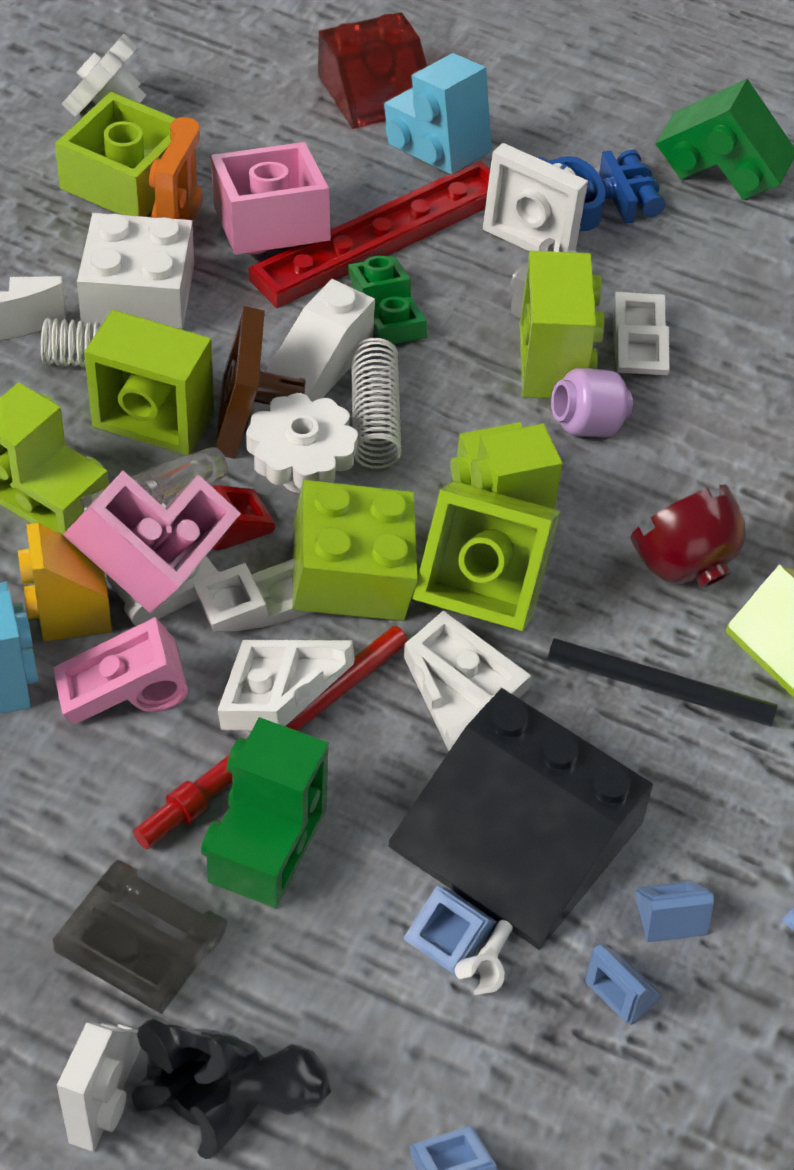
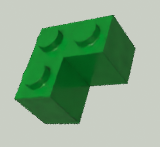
[655,78,794,200]
[201,717,329,909]

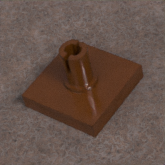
[214,306,306,459]

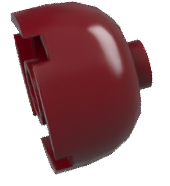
[630,484,746,588]

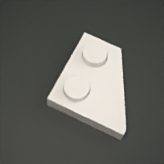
[404,611,531,751]
[218,640,355,732]
[57,1022,141,1152]

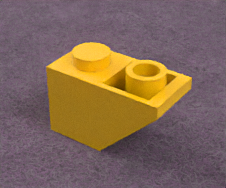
[18,523,112,642]

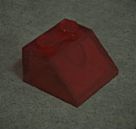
[318,12,427,129]

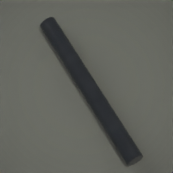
[548,638,778,727]

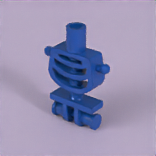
[539,150,666,234]

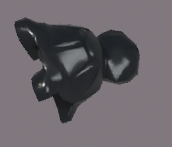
[132,1019,331,1159]

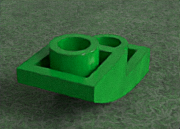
[348,256,427,347]

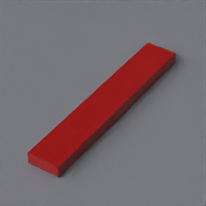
[248,160,490,308]

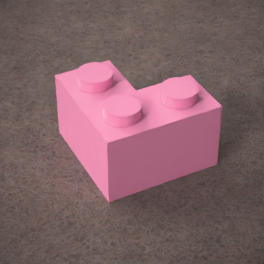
[63,471,241,613]

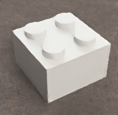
[77,213,194,330]

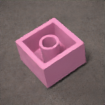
[210,142,331,255]

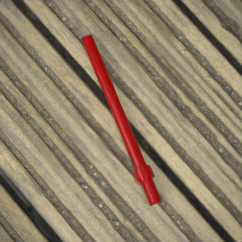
[133,626,408,849]

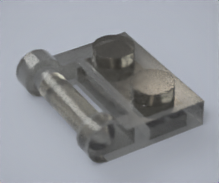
[52,860,227,1014]

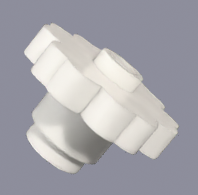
[61,34,147,117]
[246,393,358,493]

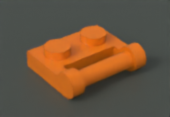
[149,117,202,223]

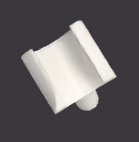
[455,920,513,996]

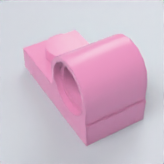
[53,617,188,725]

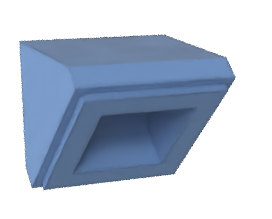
[635,881,714,942]

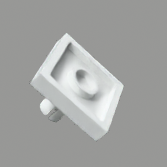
[483,143,588,252]

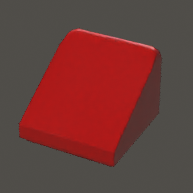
[211,485,276,550]

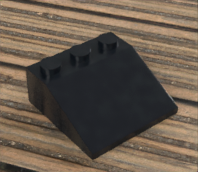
[388,687,653,950]

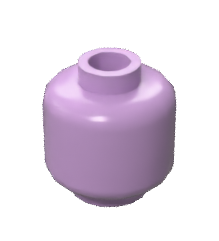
[551,368,633,438]

